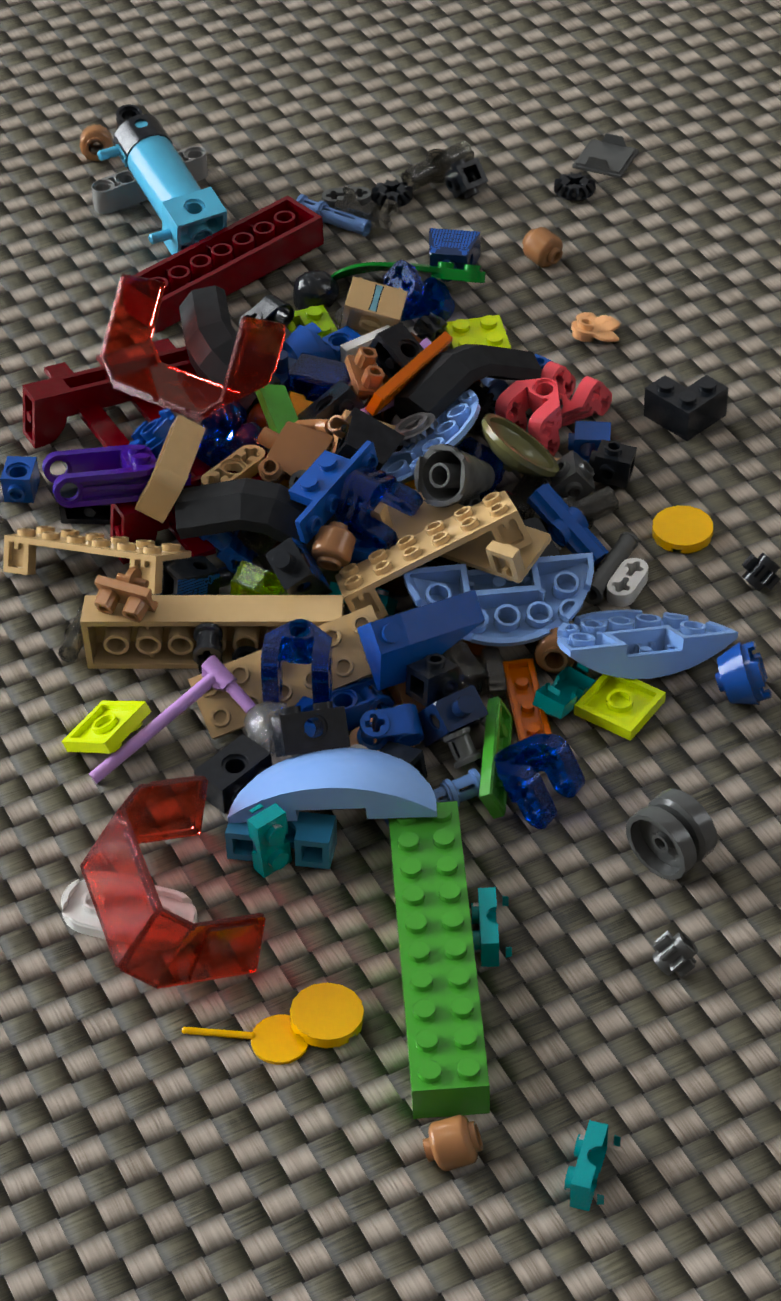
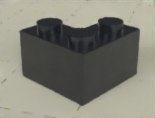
[644,375,728,441]

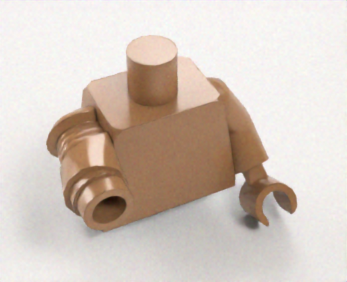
[257,415,349,484]

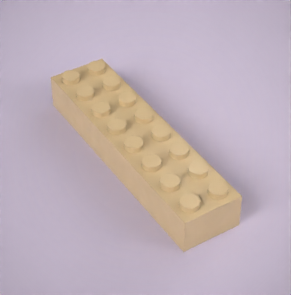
[80,595,344,669]

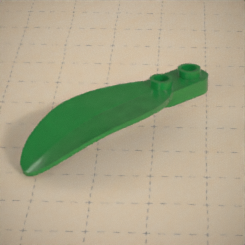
[331,261,486,283]

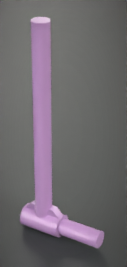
[89,655,257,784]

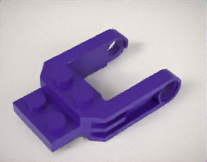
[42,444,191,508]

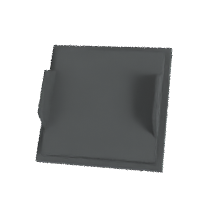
[572,133,639,178]

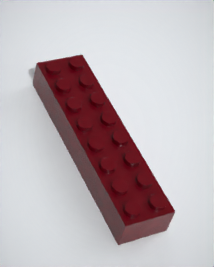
[118,195,324,334]

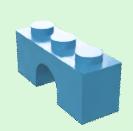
[225,812,337,869]

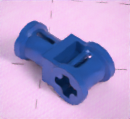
[199,530,261,576]

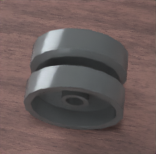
[626,788,717,881]

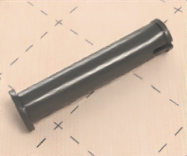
[584,532,638,605]

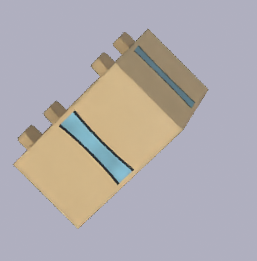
[340,276,408,336]

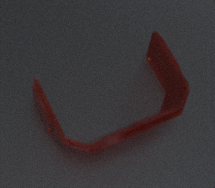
[100,274,286,422]
[80,775,266,989]

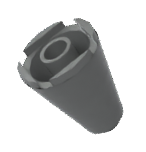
[414,444,495,507]

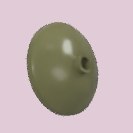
[482,413,559,478]

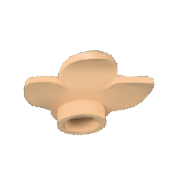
[571,312,621,342]

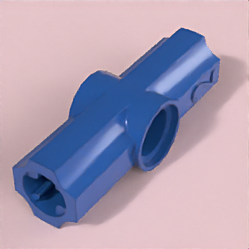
[526,483,609,567]

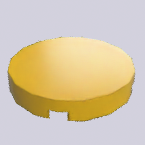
[652,505,713,554]
[290,982,364,1048]

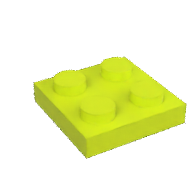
[445,315,511,349]
[574,674,666,741]
[61,700,152,754]

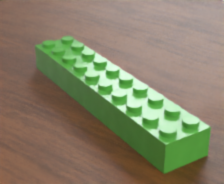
[388,801,490,1119]

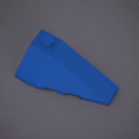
[357,589,485,691]

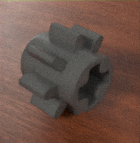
[652,930,698,977]

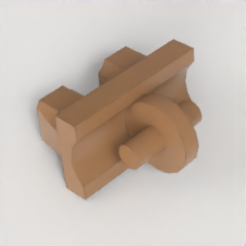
[344,347,385,400]
[94,567,158,623]

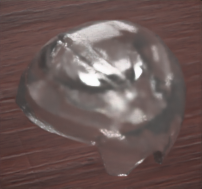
[244,702,287,758]

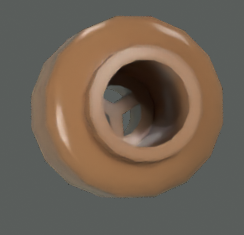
[80,124,113,161]
[522,227,563,268]
[311,521,356,571]
[534,627,575,674]
[423,1115,483,1171]

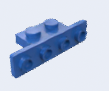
[288,440,378,544]

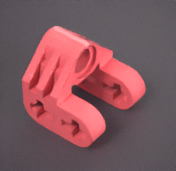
[541,361,612,427]
[495,378,562,456]

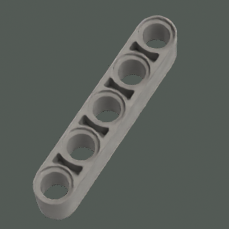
[91,146,208,214]

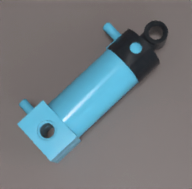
[97,104,227,255]

